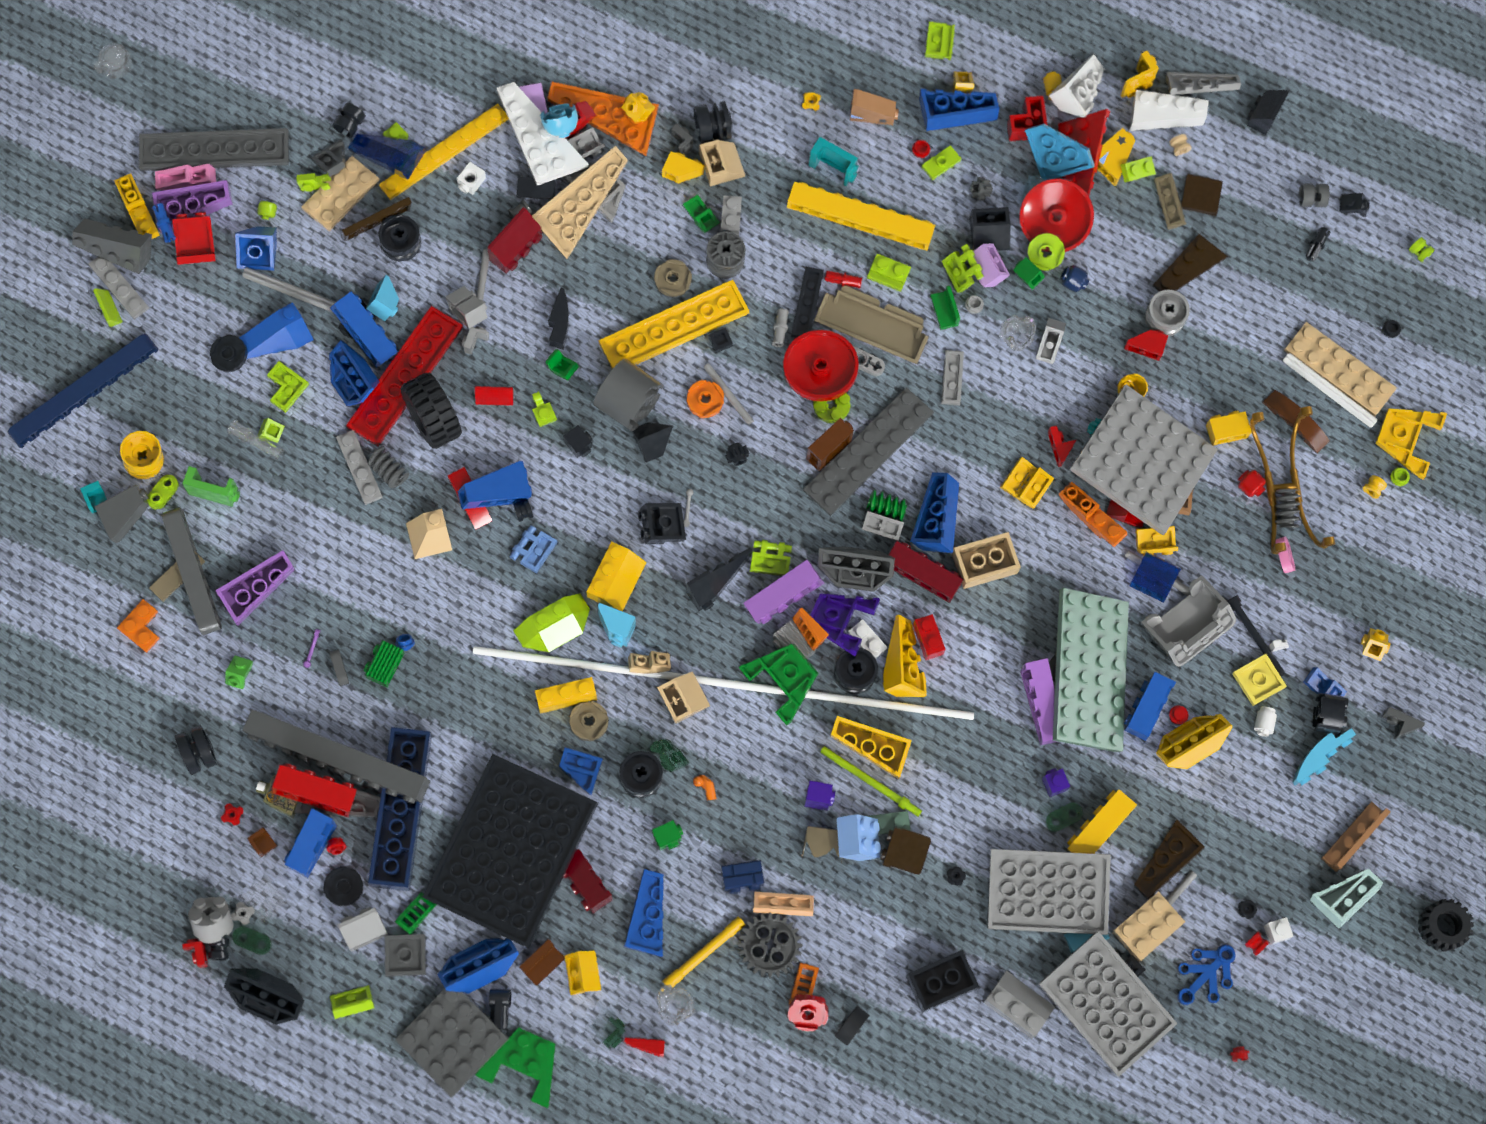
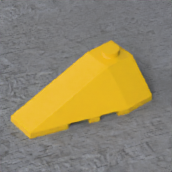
[883,614,927,697]

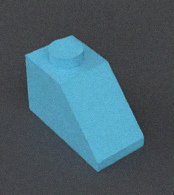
[366,275,399,321]

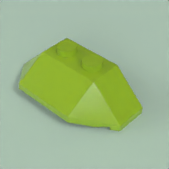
[513,593,590,653]

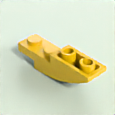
[114,173,160,239]

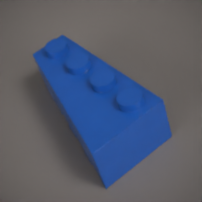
[910,472,959,553]

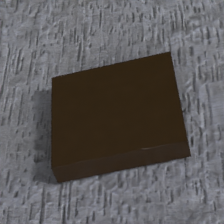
[1181,174,1223,216]

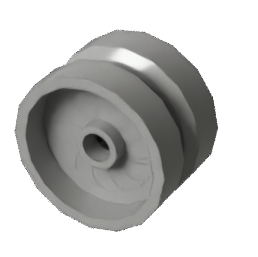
[1145,290,1190,336]

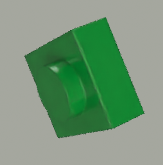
[545,349,579,381]

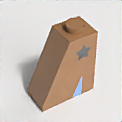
[850,89,899,125]

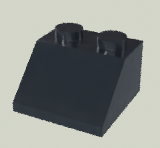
[1246,90,1289,135]

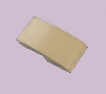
[628,651,671,674]

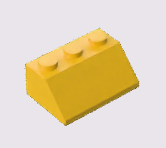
[587,541,646,612]

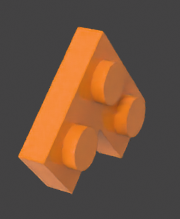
[117,599,160,653]

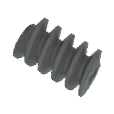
[368,446,409,488]
[1275,489,1300,528]

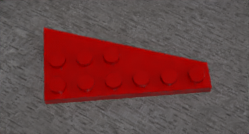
[1058,109,1110,195]

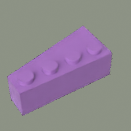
[1020,658,1058,746]

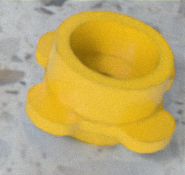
[802,92,821,111]

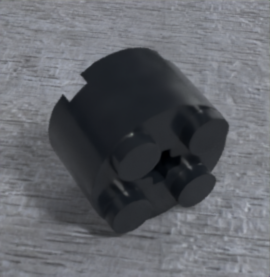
[1312,693,1349,735]

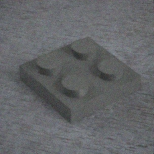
[385,934,426,977]

